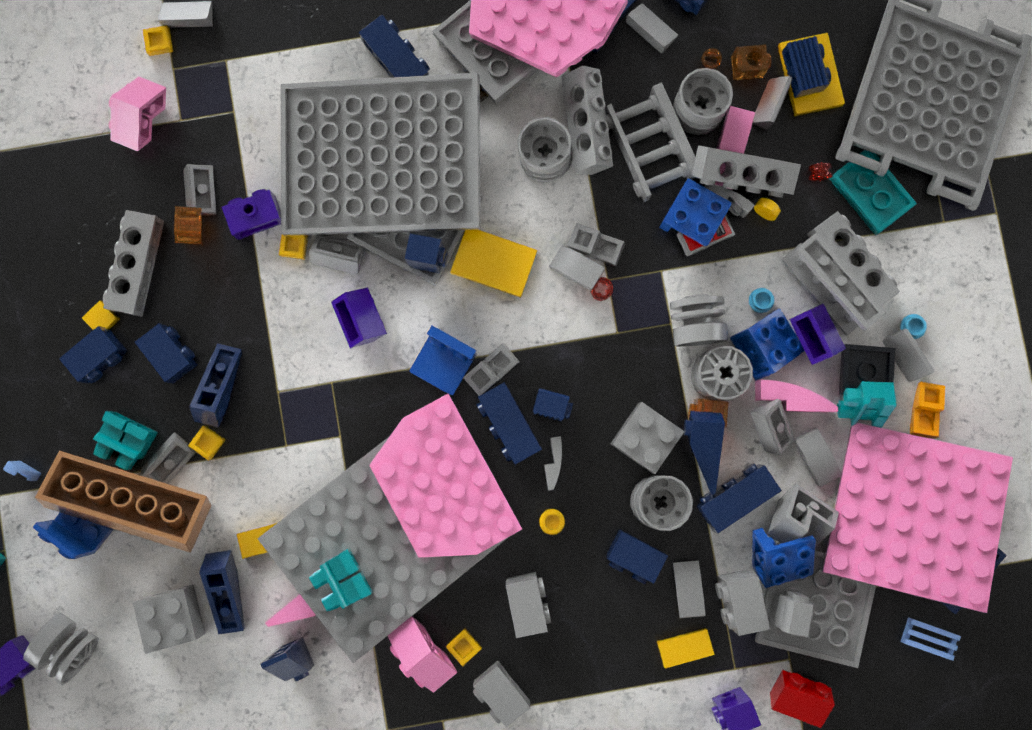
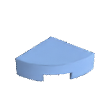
[3,461,42,481]

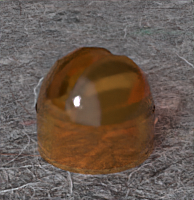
[701,48,722,69]

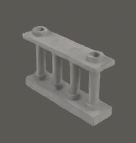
[606,83,699,202]
[781,232,886,336]

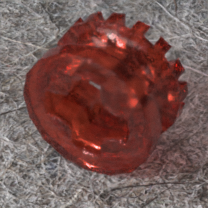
[808,163,833,181]
[590,277,613,301]

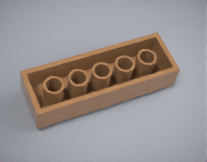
[35,451,212,553]

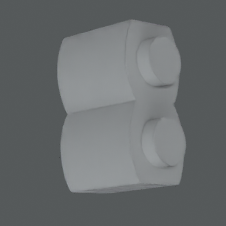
[774,590,815,638]

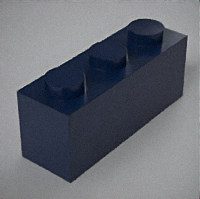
[358,15,430,78]
[476,382,542,464]
[696,463,782,534]

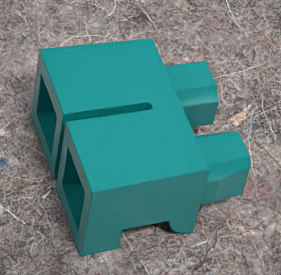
[837,381,897,428]
[93,411,158,470]
[309,548,373,612]

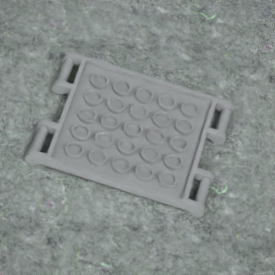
[835,0,1032,211]

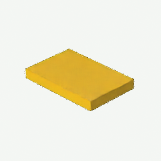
[778,33,845,116]
[450,229,537,298]

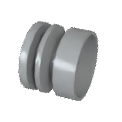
[673,68,733,135]
[518,117,572,182]
[670,294,728,347]
[691,346,753,401]
[630,475,693,531]
[23,613,99,685]

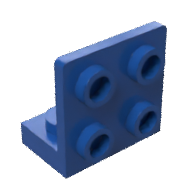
[659,178,731,247]
[730,308,805,381]
[410,325,477,396]
[33,512,114,559]
[752,528,816,588]

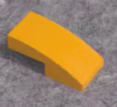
[910,381,945,439]

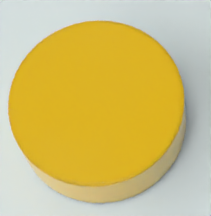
[754,198,781,221]
[539,509,565,535]

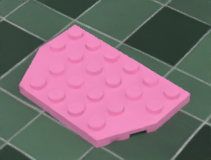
[469,0,628,77]
[369,394,522,557]

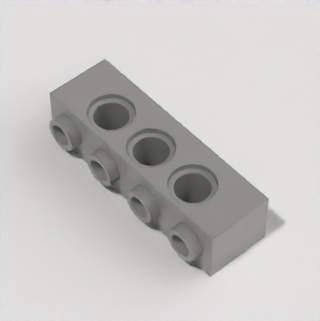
[561,66,613,175]
[692,145,801,198]
[103,210,164,317]
[807,211,900,306]

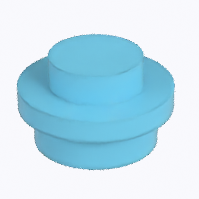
[749,288,774,313]
[900,314,927,339]

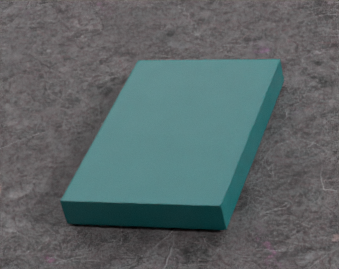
[829,150,917,236]

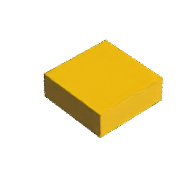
[142,25,173,56]
[279,235,309,260]
[82,301,120,330]
[188,425,225,461]
[446,628,482,667]

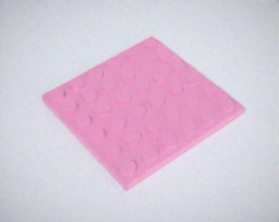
[822,423,1013,613]

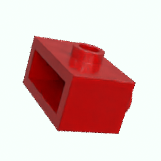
[770,670,834,728]

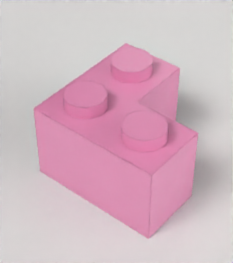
[109,77,166,151]
[388,616,457,693]

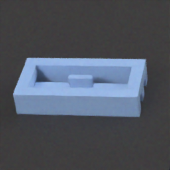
[900,617,961,661]

